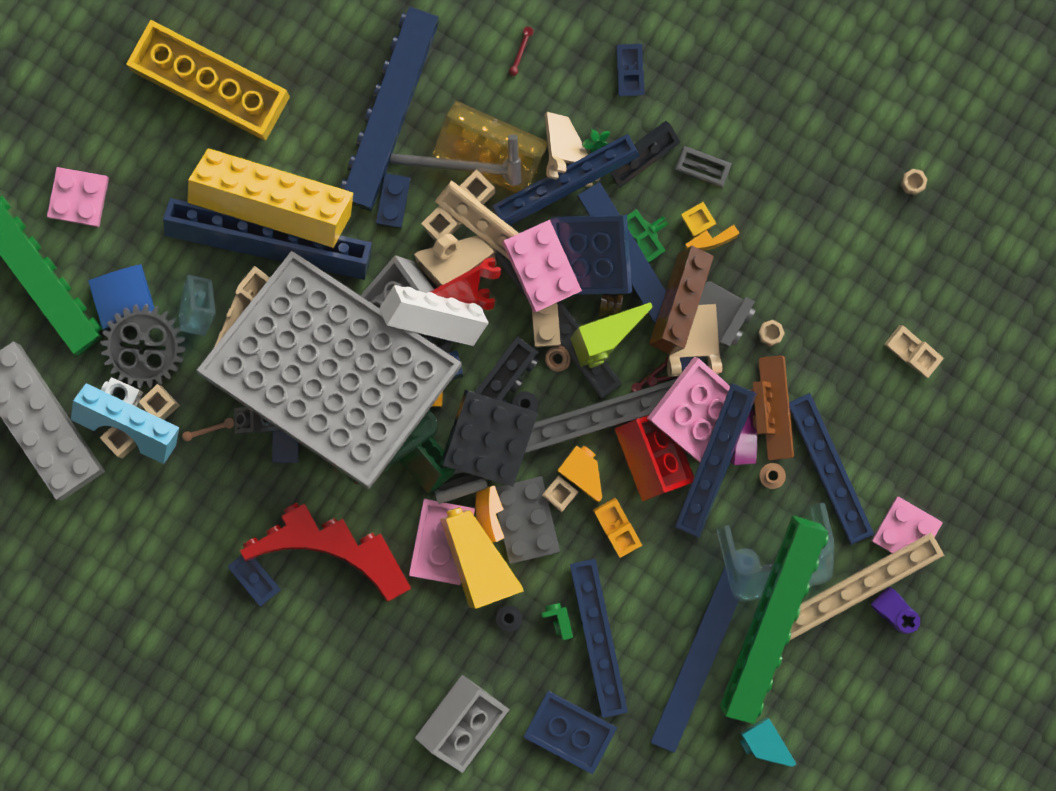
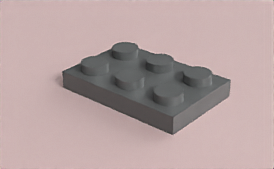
[495,476,560,564]

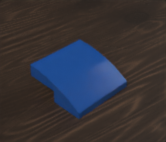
[88,265,154,329]

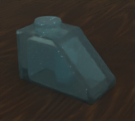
[179,274,216,336]

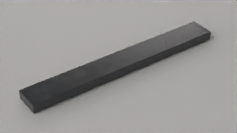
[485,241,622,399]

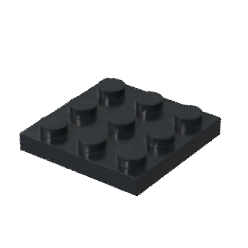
[440,389,538,486]

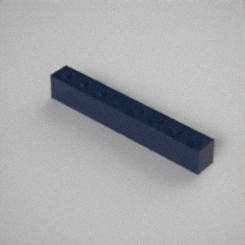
[340,6,439,212]
[163,198,372,280]

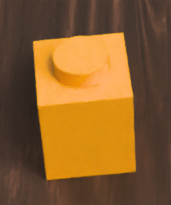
[557,445,602,503]

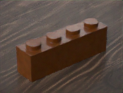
[649,246,714,355]

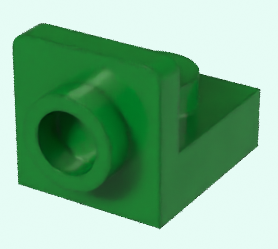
[541,603,573,640]

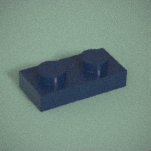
[376,173,411,229]
[227,555,281,607]

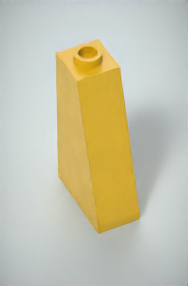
[440,507,523,609]

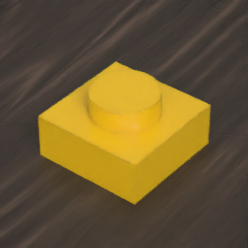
[681,202,716,238]

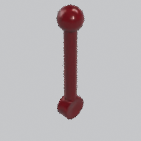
[508,26,533,76]
[631,356,669,392]
[646,375,680,387]

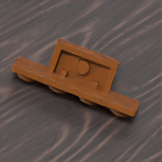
[751,355,794,460]

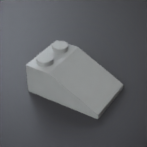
[361,255,434,308]

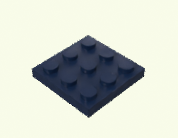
[551,215,632,294]

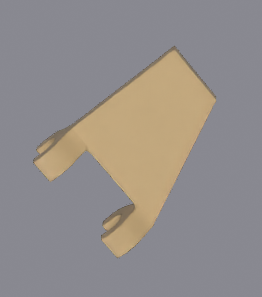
[544,112,600,187]
[667,304,722,377]

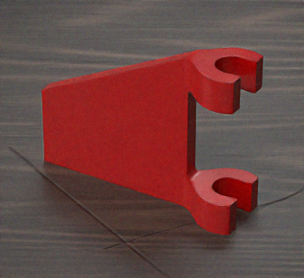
[431,258,501,310]

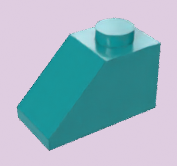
[739,717,796,767]

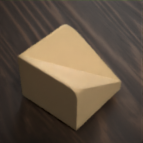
[542,475,578,512]

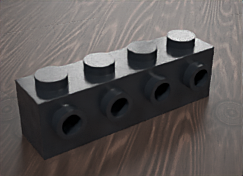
[454,336,539,420]

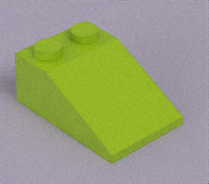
[570,302,652,368]

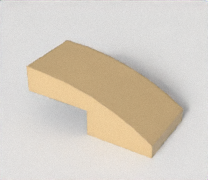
[884,325,944,378]

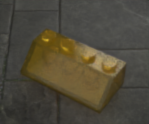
[433,101,548,193]

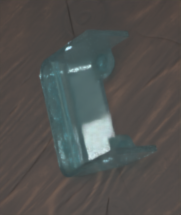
[716,503,834,602]

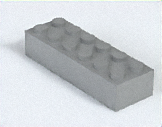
[0,341,105,501]

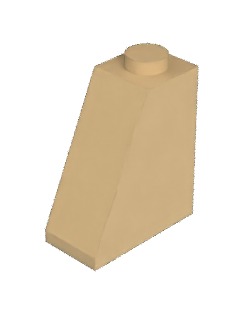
[414,235,497,288]

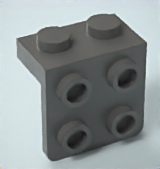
[699,281,756,350]

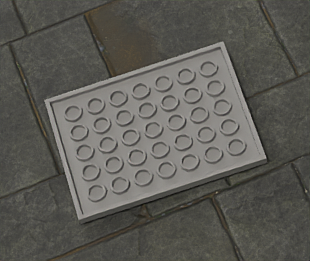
[197,251,461,489]

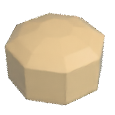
[901,169,927,195]
[433,234,459,260]
[758,320,784,346]

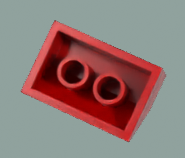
[615,415,694,501]

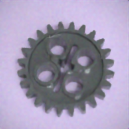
[100,304,186,388]

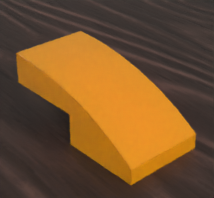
[684,225,739,251]
[476,486,504,542]
[593,498,642,558]

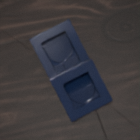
[616,44,644,96]

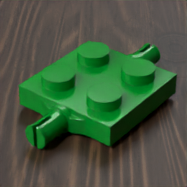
[627,209,669,263]

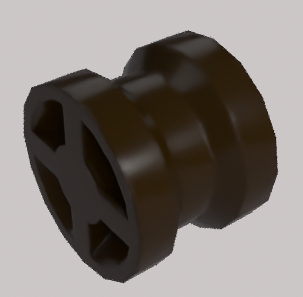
[598,294,623,318]

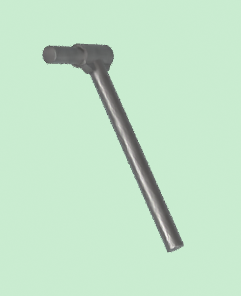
[390,134,521,185]

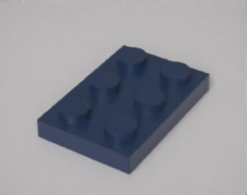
[523,691,617,774]

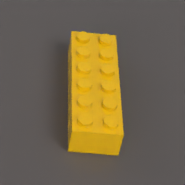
[126,20,290,141]
[188,148,353,248]

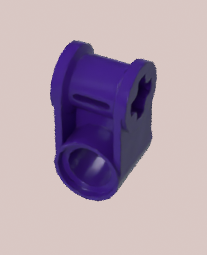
[870,586,920,634]

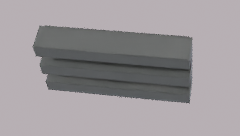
[675,146,732,188]
[434,474,488,504]

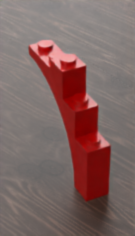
[240,503,411,602]

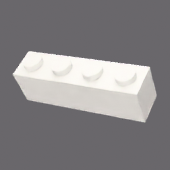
[379,285,488,346]

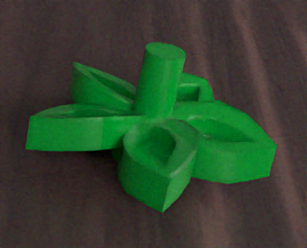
[582,129,610,153]

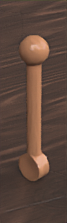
[182,418,235,441]

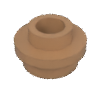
[545,346,571,372]
[759,463,786,489]

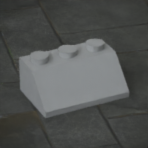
[415,675,509,773]

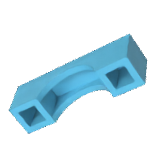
[71,384,179,464]

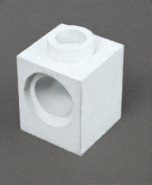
[101,377,144,407]

